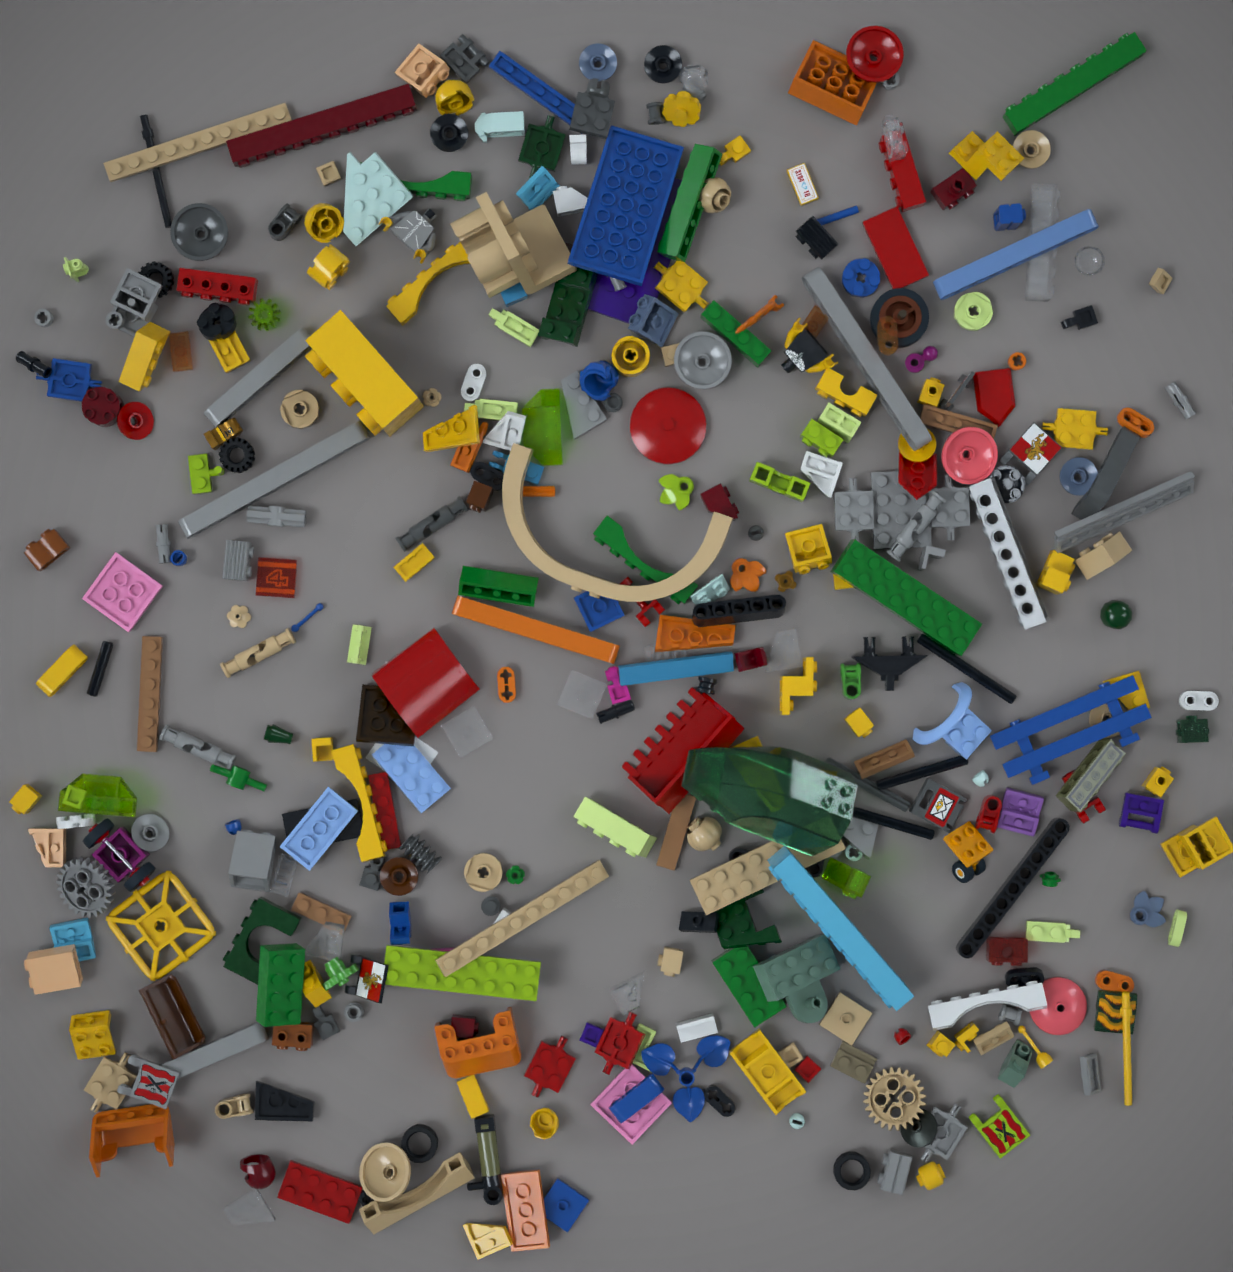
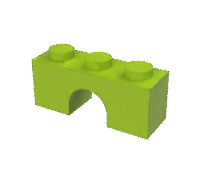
[749,462,811,502]

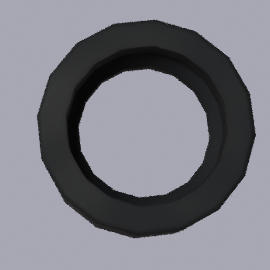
[401,1124,438,1163]
[833,1152,871,1191]

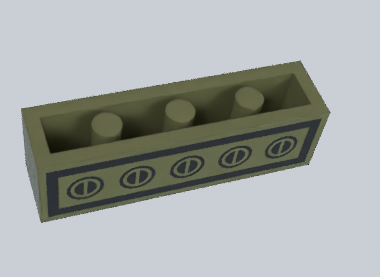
[1056,738,1126,812]

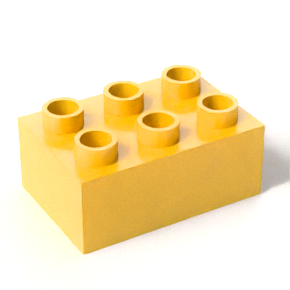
[305,310,424,437]

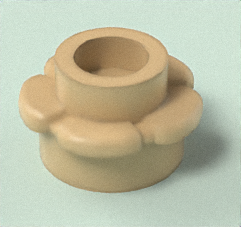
[423,388,441,407]

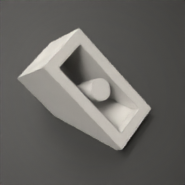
[553,186,588,217]

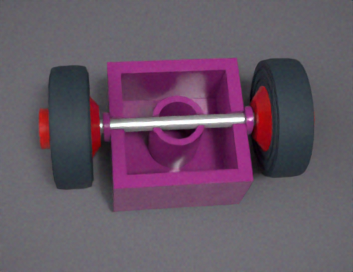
[82,818,156,892]

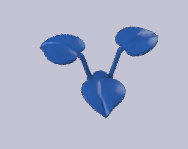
[641,1035,731,1123]

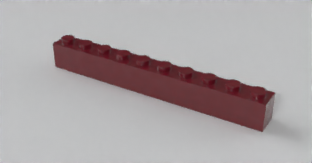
[226,83,417,168]

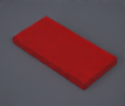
[862,206,929,289]

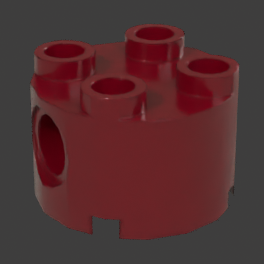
[82,387,124,427]

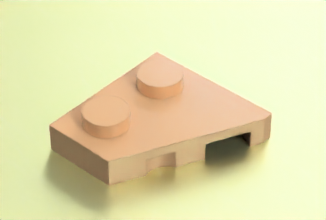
[28,828,66,867]

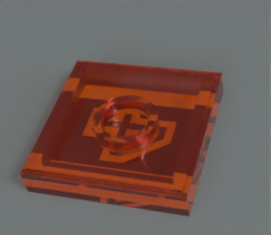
[256,557,297,598]

